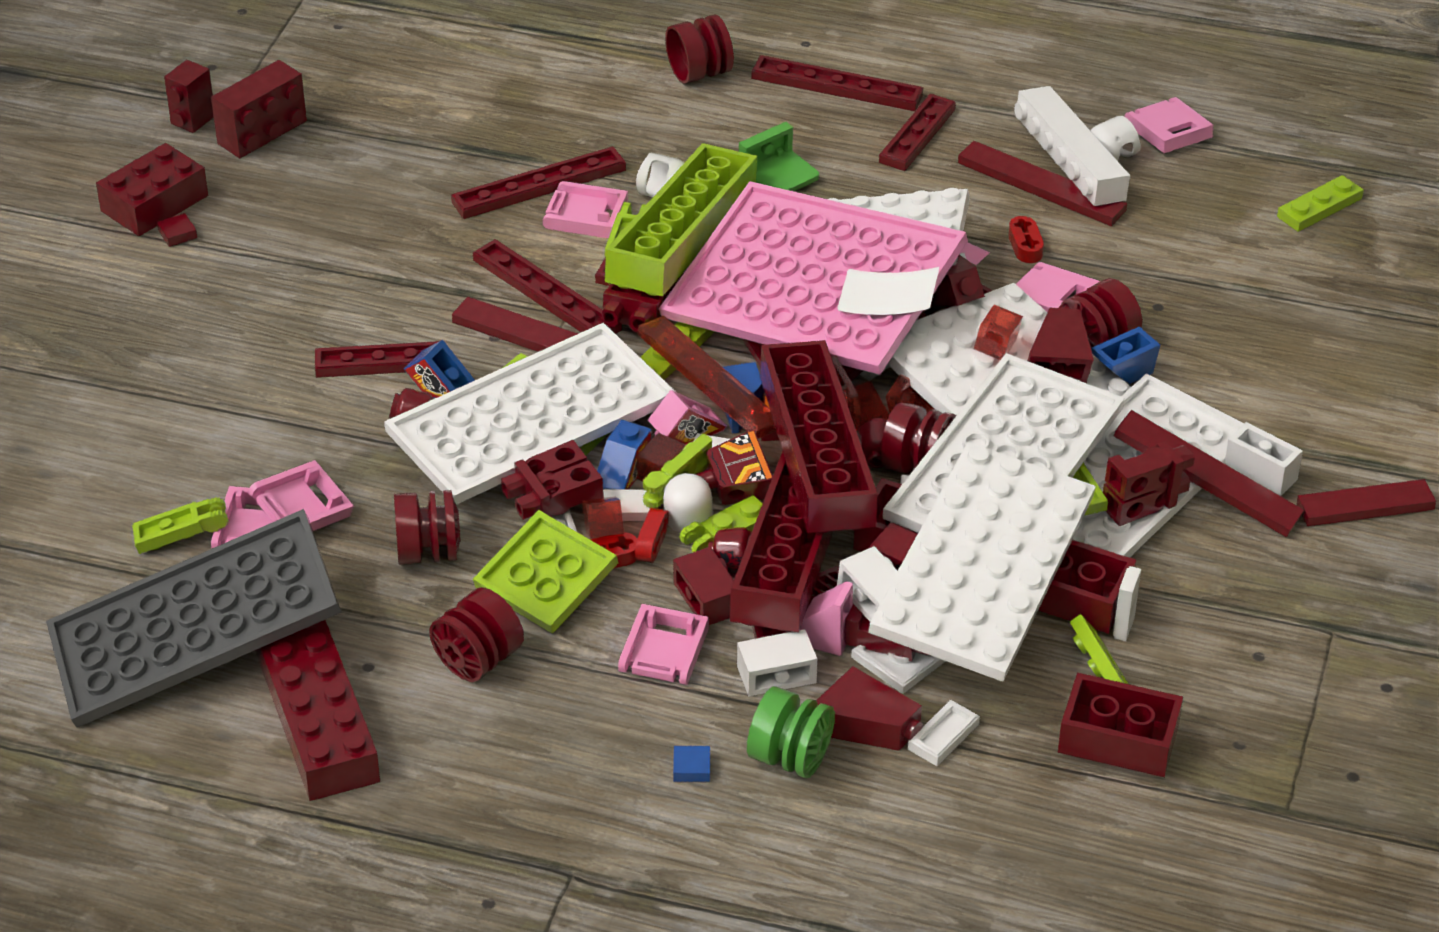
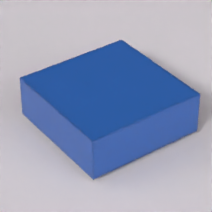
[673,746,710,782]

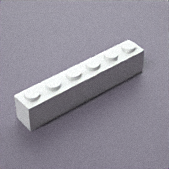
[1014,86,1130,206]

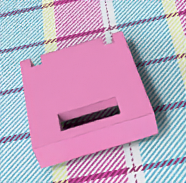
[1125,97,1213,153]
[543,181,628,238]
[1016,262,1100,312]
[248,460,354,531]
[211,486,272,548]
[618,604,709,685]

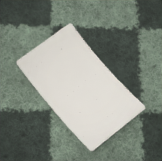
[837,267,939,315]

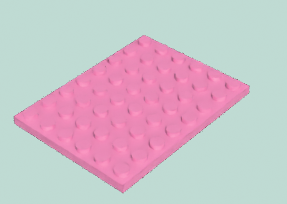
[659,181,968,375]

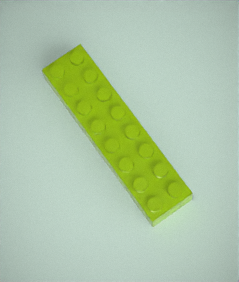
[605,143,758,296]

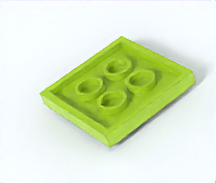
[473,510,618,634]

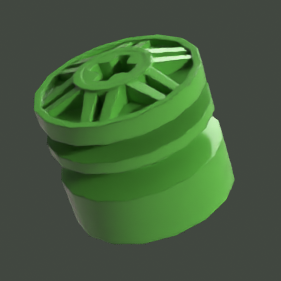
[747,686,835,778]

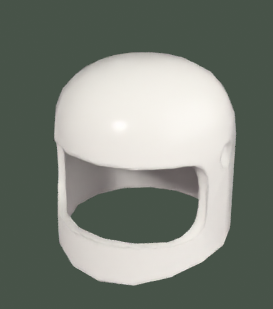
[1090,116,1141,161]
[636,153,684,197]
[663,473,713,533]

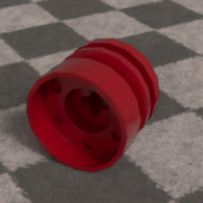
[665,14,734,84]
[1059,278,1143,350]
[881,402,957,474]
[394,490,461,565]
[429,587,524,682]

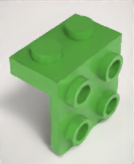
[739,122,819,192]

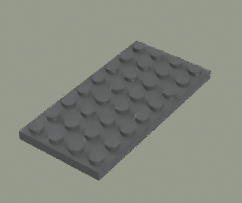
[46,509,341,728]

